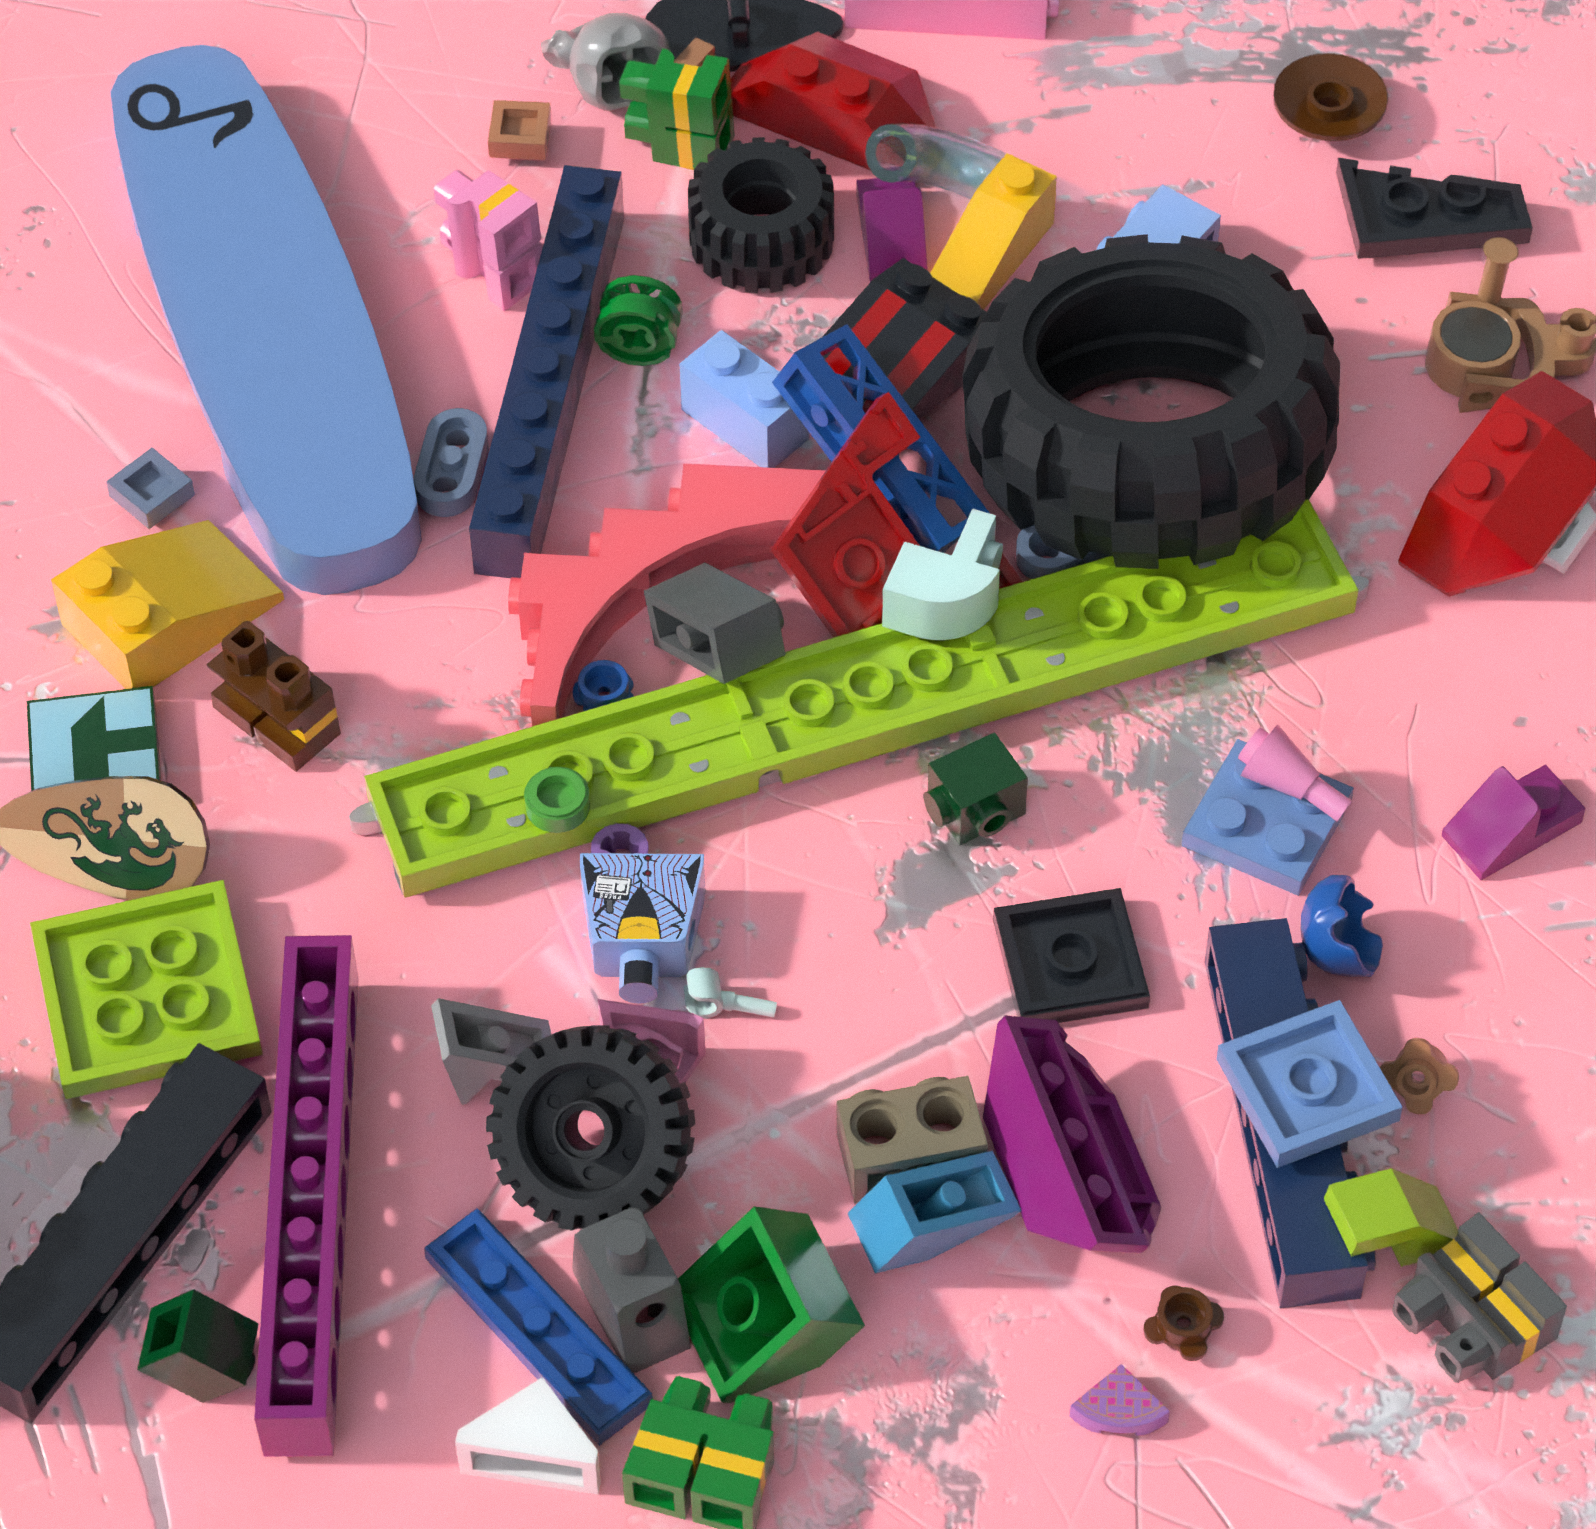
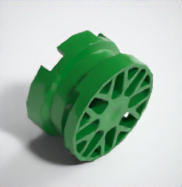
[594,275,683,366]

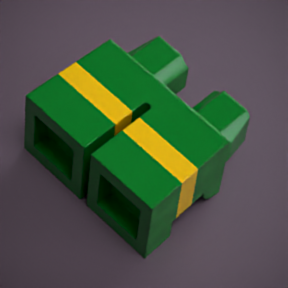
[619,48,735,170]
[622,1376,774,1529]

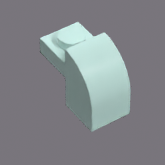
[882,509,1003,640]

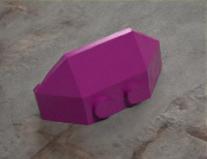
[982,1015,1162,1253]

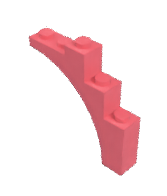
[508,463,826,726]

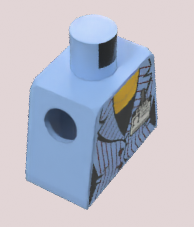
[580,853,706,1004]

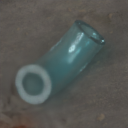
[865,123,1007,199]

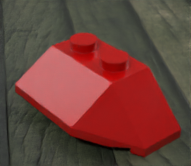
[730,32,941,187]
[1398,371,1596,597]

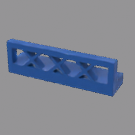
[772,324,990,553]

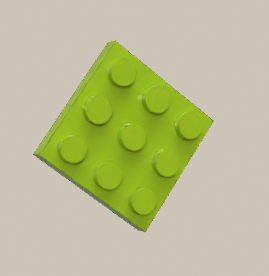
[30,880,263,1099]

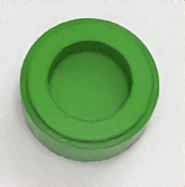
[524,767,590,833]

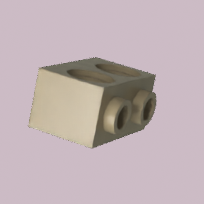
[836,1075,988,1204]

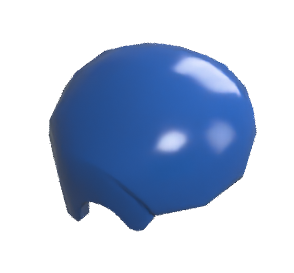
[1300,875,1383,977]

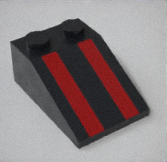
[822,258,986,420]

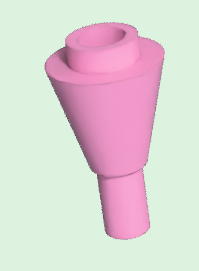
[1238,724,1352,822]

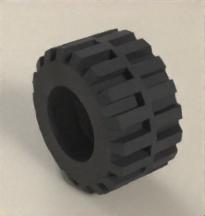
[687,137,834,293]

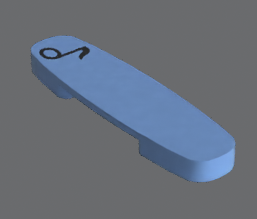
[110,45,422,595]

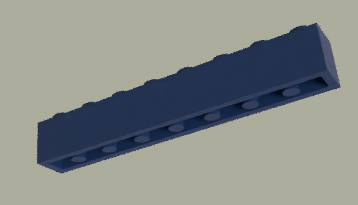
[469,165,624,579]

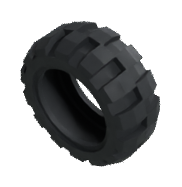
[962,234,1340,569]

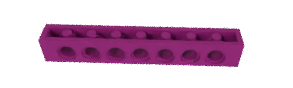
[254,935,359,1457]

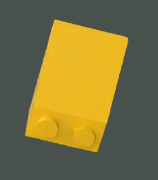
[51,520,284,689]

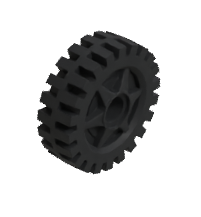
[486,1025,696,1231]

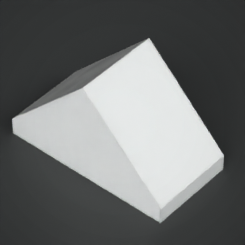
[455,1377,601,1495]

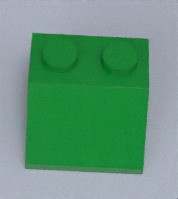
[678,1206,865,1403]

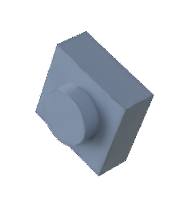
[106,447,195,529]

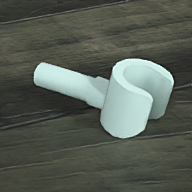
[684,967,777,1019]

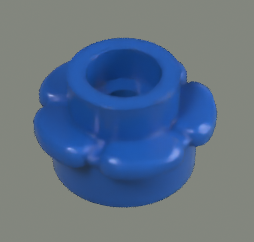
[572,660,634,711]

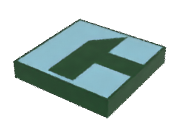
[26,686,161,791]

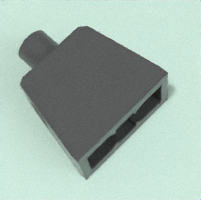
[572,1207,691,1374]

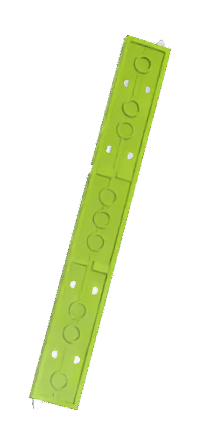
[349,499,1369,898]

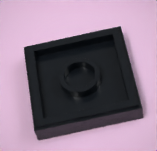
[993,888,1150,1023]

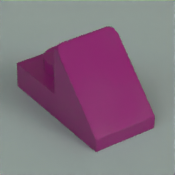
[856,175,928,282]
[1441,764,1586,880]

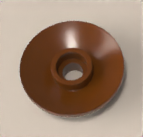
[1273,53,1388,141]

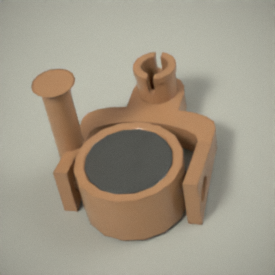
[1425,237,1596,413]

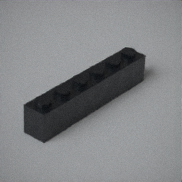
[0,1043,272,1424]

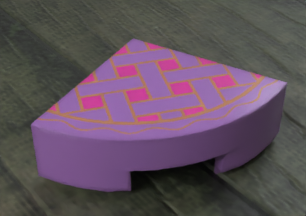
[1069,1364,1170,1436]

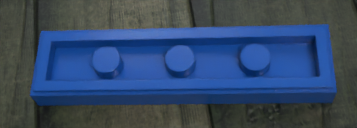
[424,1208,653,1446]

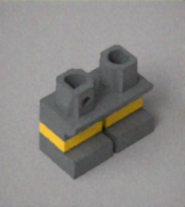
[1392,1212,1567,1383]

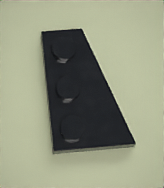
[1336,158,1533,259]

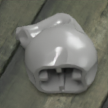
[541,12,671,111]

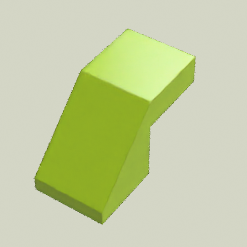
[1323,1168,1458,1267]

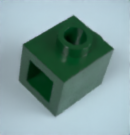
[923,732,1028,845]
[137,1289,259,1403]

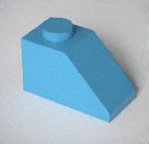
[847,1150,1021,1274]

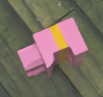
[433,170,543,311]

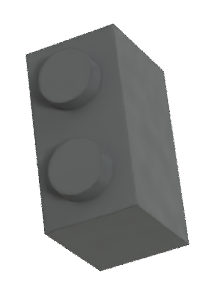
[644,563,786,684]

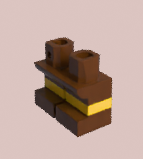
[206,621,341,772]

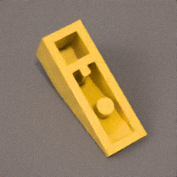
[931,153,1057,310]

